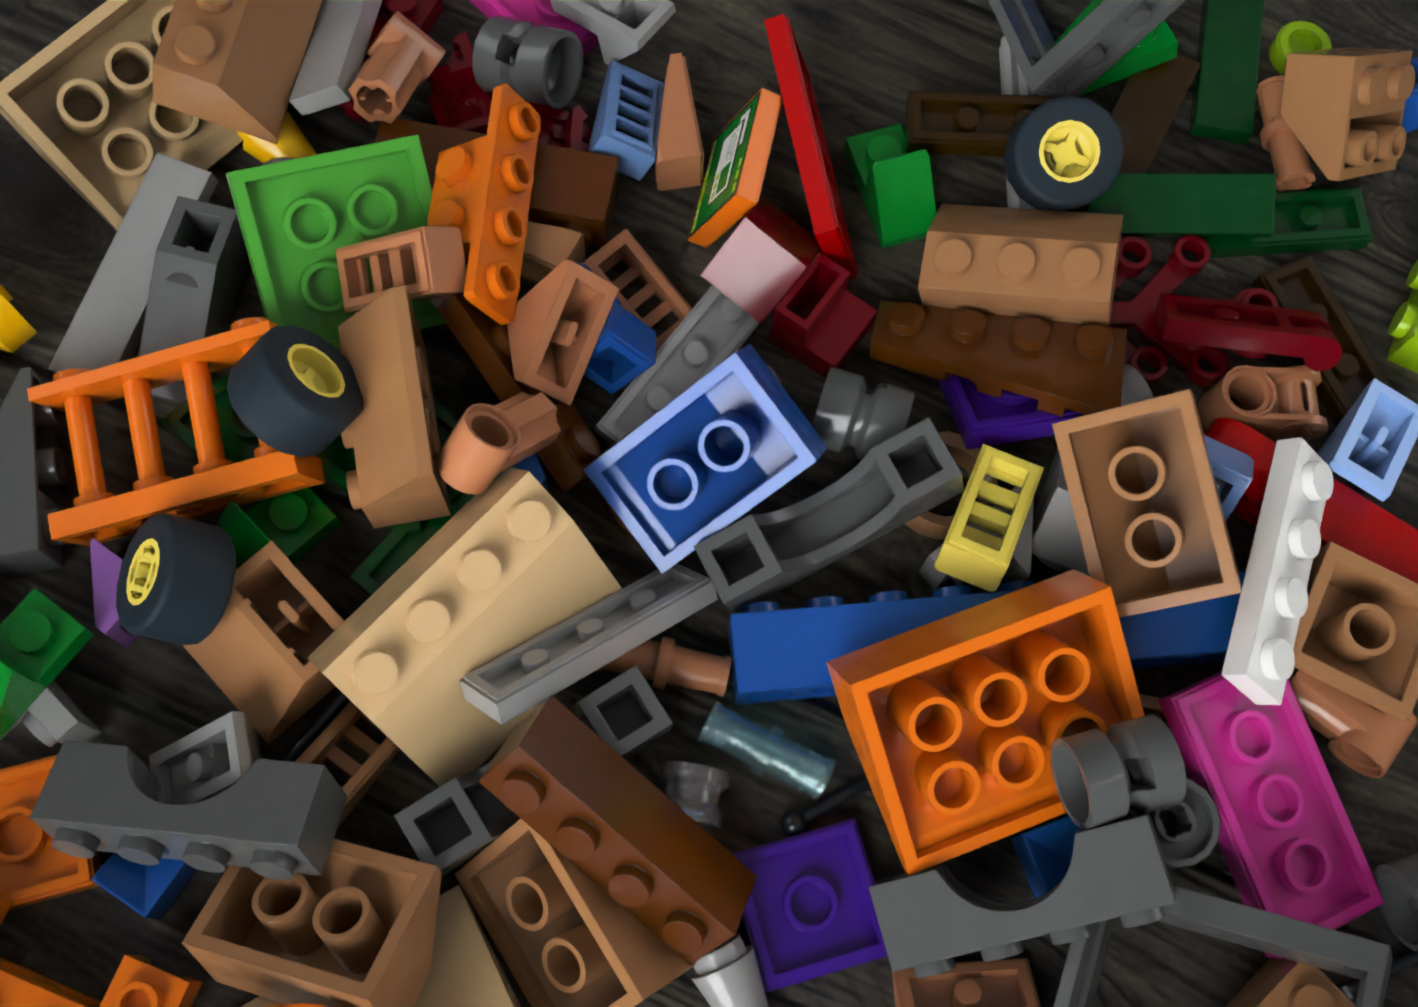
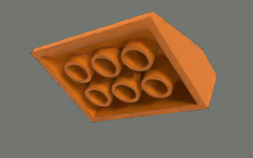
[826,569,1145,876]

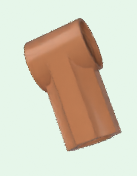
[348,10,446,124]
[435,392,561,495]
[1289,668,1418,778]

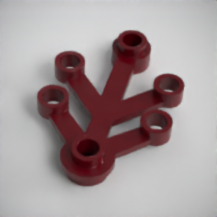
[1109,235,1279,387]

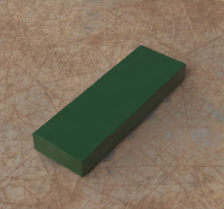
[1189,0,1264,145]
[1087,174,1276,238]
[1194,187,1374,259]

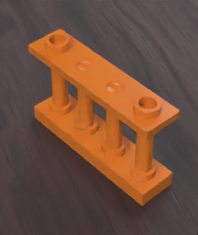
[27,317,325,547]

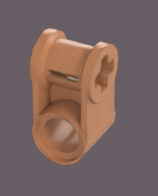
[1197,365,1329,441]

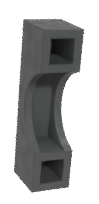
[693,417,964,614]
[394,665,673,877]
[29,740,347,880]
[868,812,1176,978]

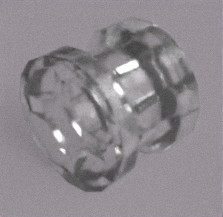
[663,761,730,830]

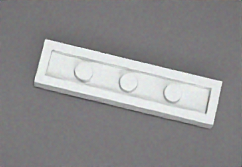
[1221,437,1334,705]

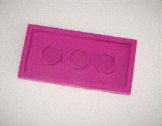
[1158,671,1385,959]

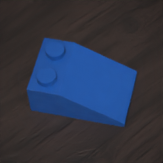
[583,344,828,574]

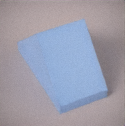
[1317,378,1418,502]

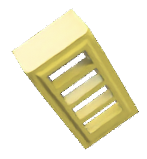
[934,444,1044,592]

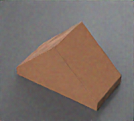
[507,260,619,406]

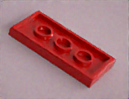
[764,14,859,280]

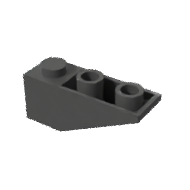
[138,196,250,404]
[0,367,68,577]

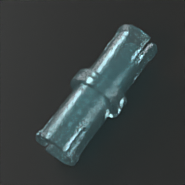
[697,701,836,800]

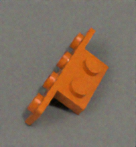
[427,83,541,325]

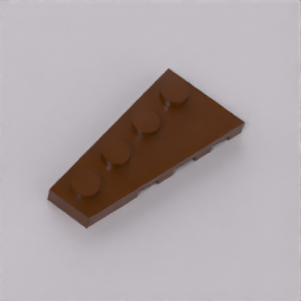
[429,263,602,492]
[870,300,1127,417]

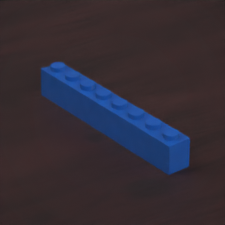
[727,571,1246,705]

